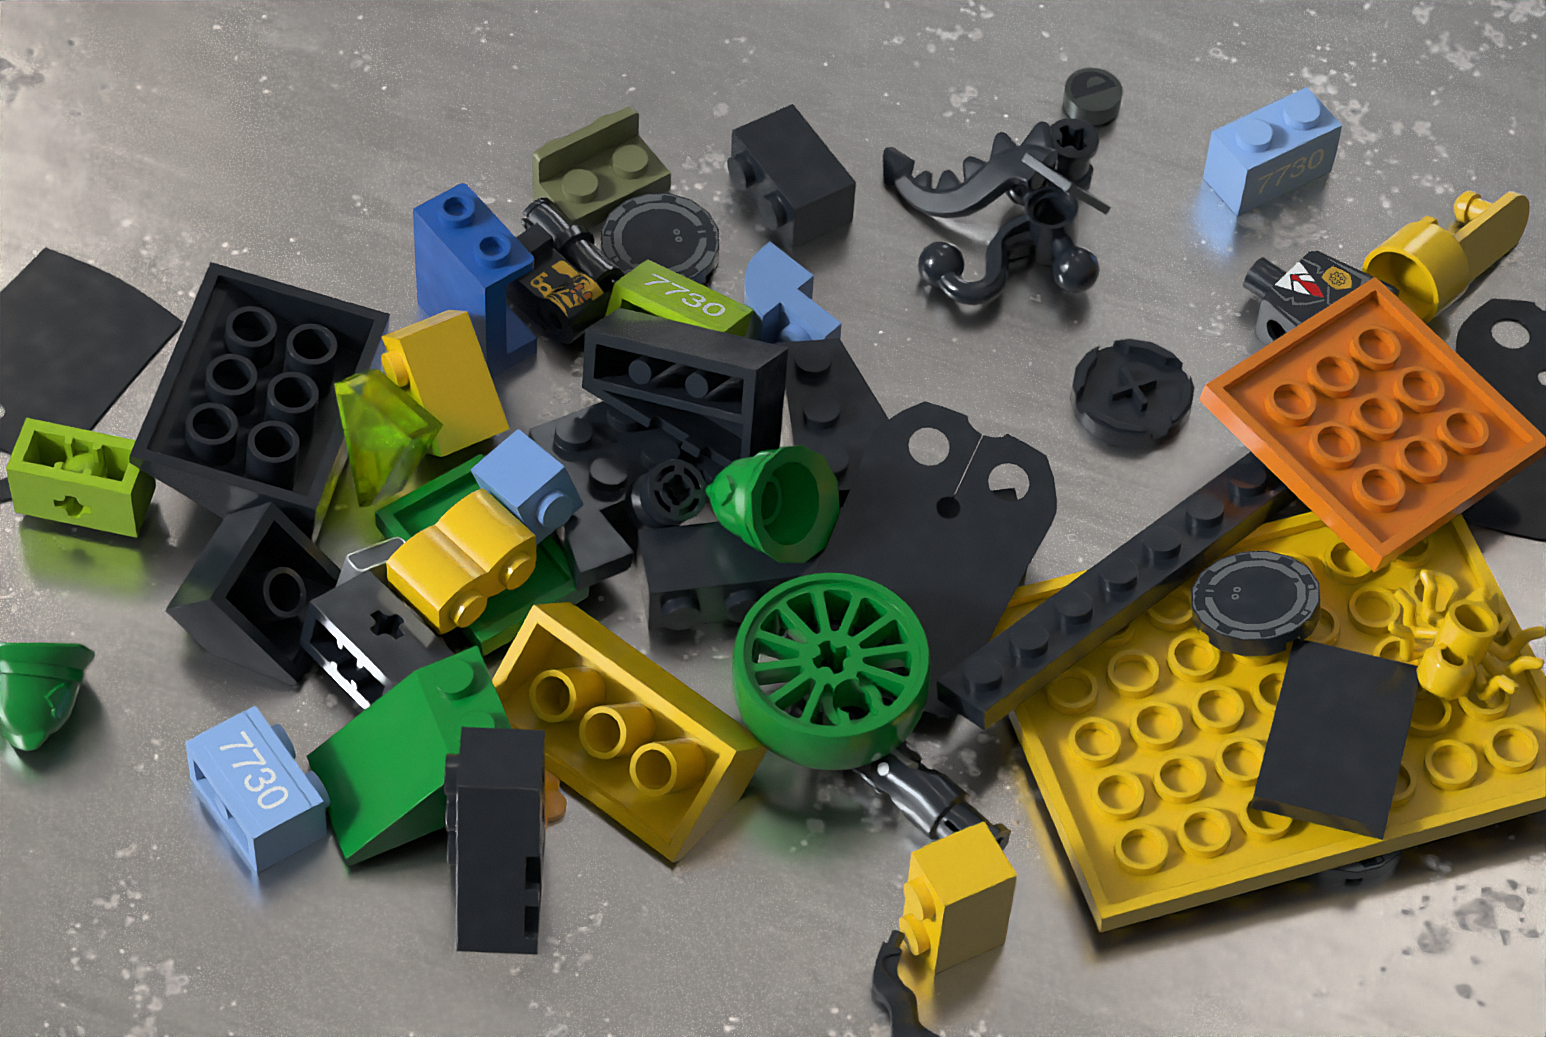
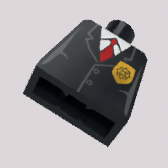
[1243,251,1400,346]

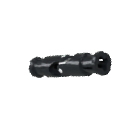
[784,697,1011,851]

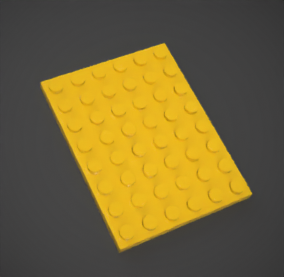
[989,511,1546,933]

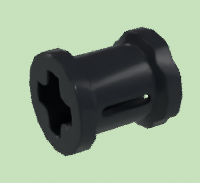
[1050,118,1099,191]

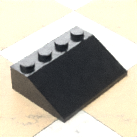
[129,262,390,544]

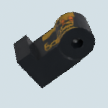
[506,223,609,344]

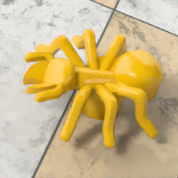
[1388,569,1546,700]

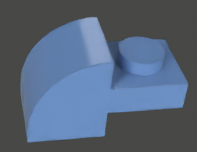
[743,242,842,344]

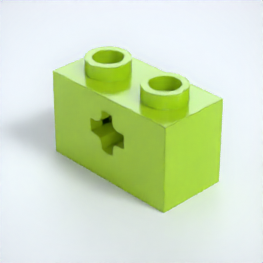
[6,418,156,538]

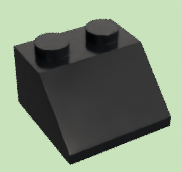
[165,502,341,685]

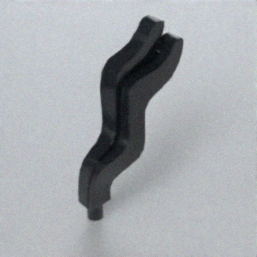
[872,930,941,1037]

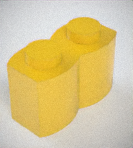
[386,488,536,635]

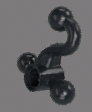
[917,178,1100,306]

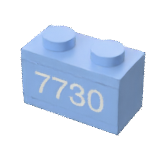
[1203,87,1342,217]
[185,706,330,874]

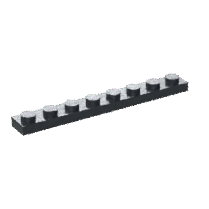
[936,452,1298,731]

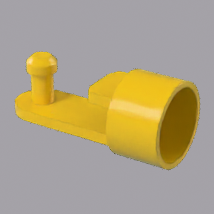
[1362,190,1530,324]

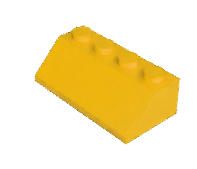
[492,602,768,862]

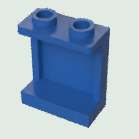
[413,183,537,378]

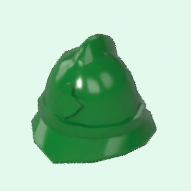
[706,445,840,563]
[0,642,95,751]

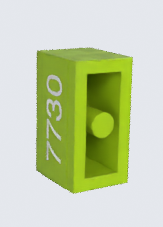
[605,260,754,338]

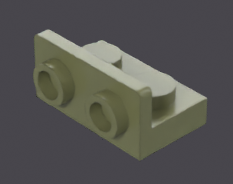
[532,105,671,229]

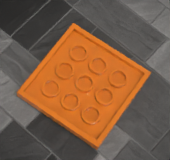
[1199,277,1546,572]

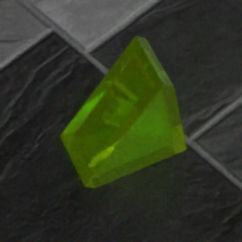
[334,368,443,508]

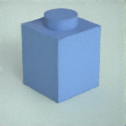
[470,429,584,546]

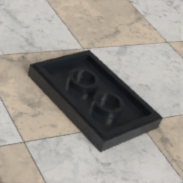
[1251,638,1420,840]

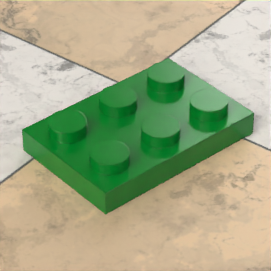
[375,454,589,657]

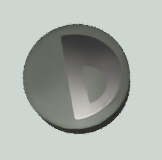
[1063,68,1123,125]

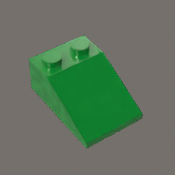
[306,646,512,866]

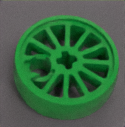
[732,573,931,770]

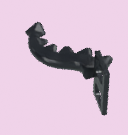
[883,121,1111,219]

